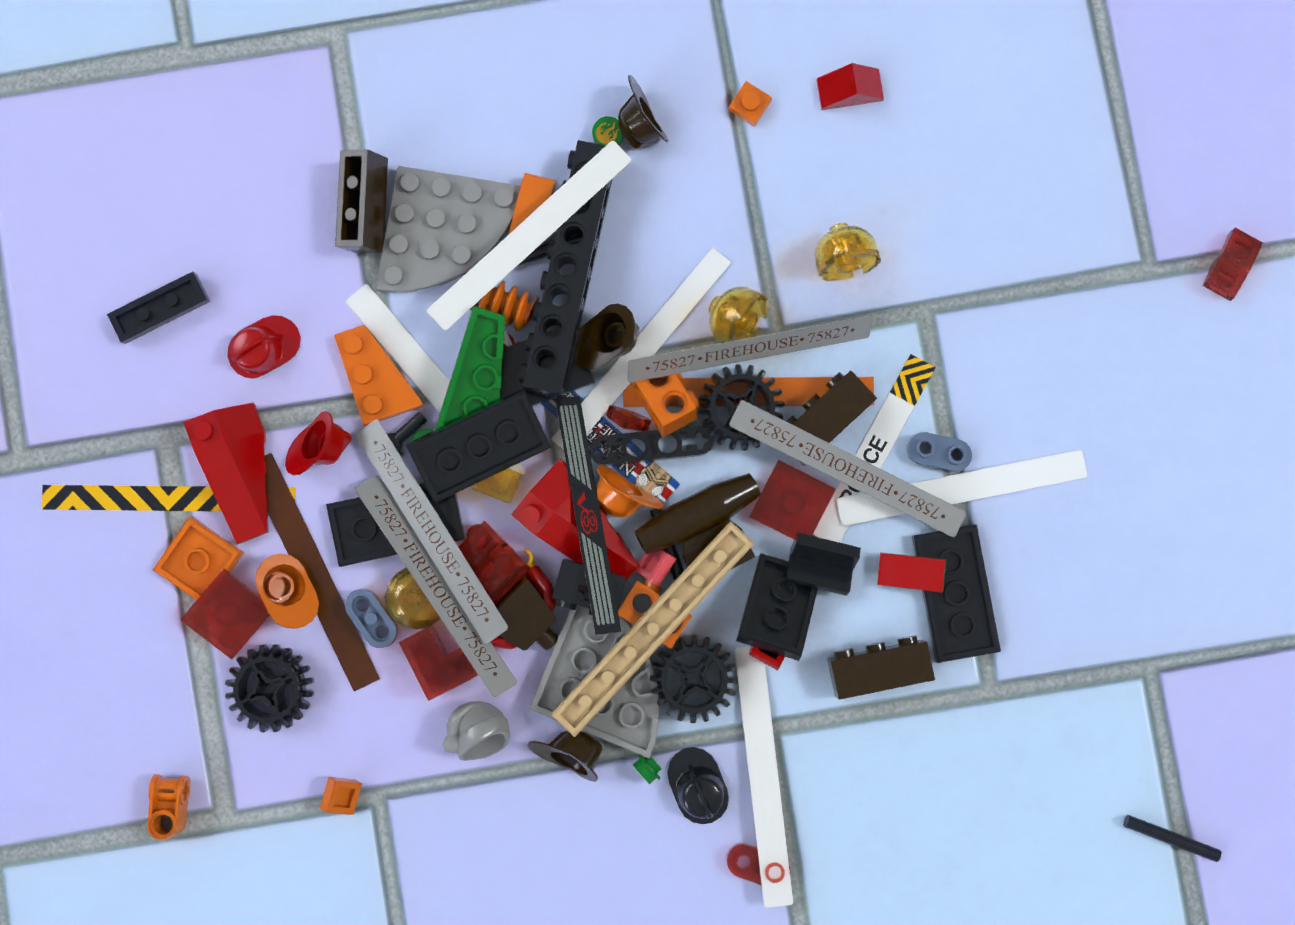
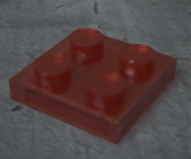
[749,460,835,540]
[180,568,270,660]

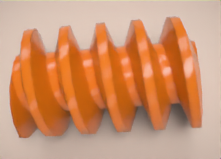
[469,280,540,332]

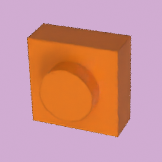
[728,81,772,127]
[320,777,362,815]

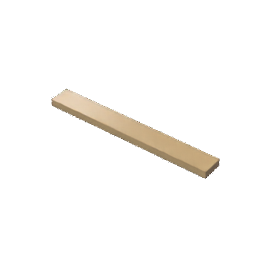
[551,521,755,737]

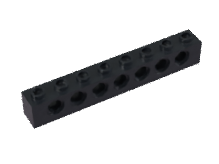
[519,140,613,400]

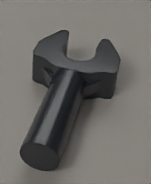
[386,411,428,457]

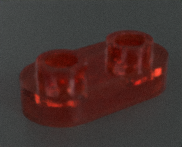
[726,843,791,885]

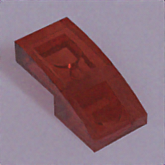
[1203,227,1263,301]

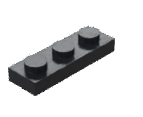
[107,271,211,344]

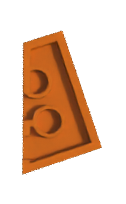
[334,325,426,426]

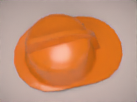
[596,465,664,518]
[255,554,319,629]

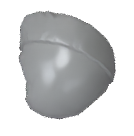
[442,701,510,761]

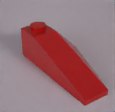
[183,403,269,544]
[511,459,639,582]

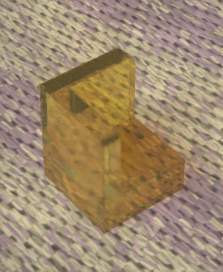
[472,468,522,504]

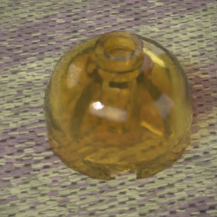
[814,223,881,281]
[709,287,769,343]
[384,567,441,630]

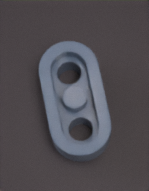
[907,432,972,472]
[345,589,398,648]

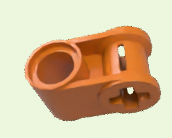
[147,774,190,840]

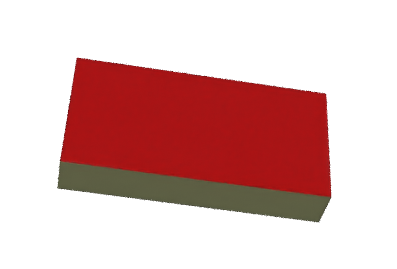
[877,552,947,592]

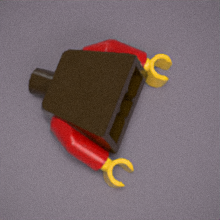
[491,549,558,651]

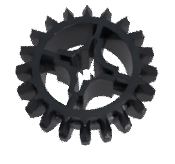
[698,364,785,451]
[650,634,738,723]
[225,644,314,733]

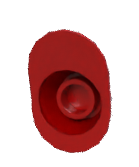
[227,315,301,378]
[285,411,352,476]

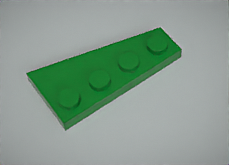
[435,305,505,430]

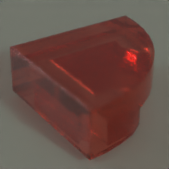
[606,405,652,431]

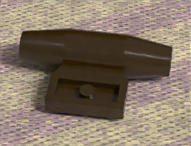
[634,473,761,569]

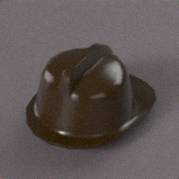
[618,75,669,149]
[573,303,640,370]
[527,731,603,782]

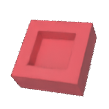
[635,550,676,586]

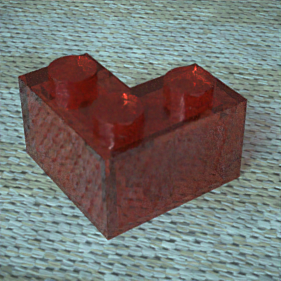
[399,625,478,701]

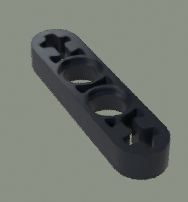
[590,426,714,466]

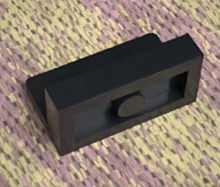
[786,532,861,596]

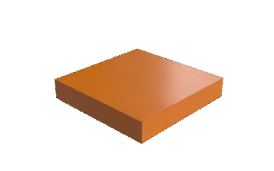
[152,517,245,606]

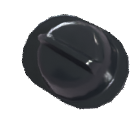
[667,747,729,824]

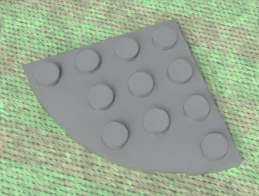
[376,166,521,293]
[529,588,659,759]

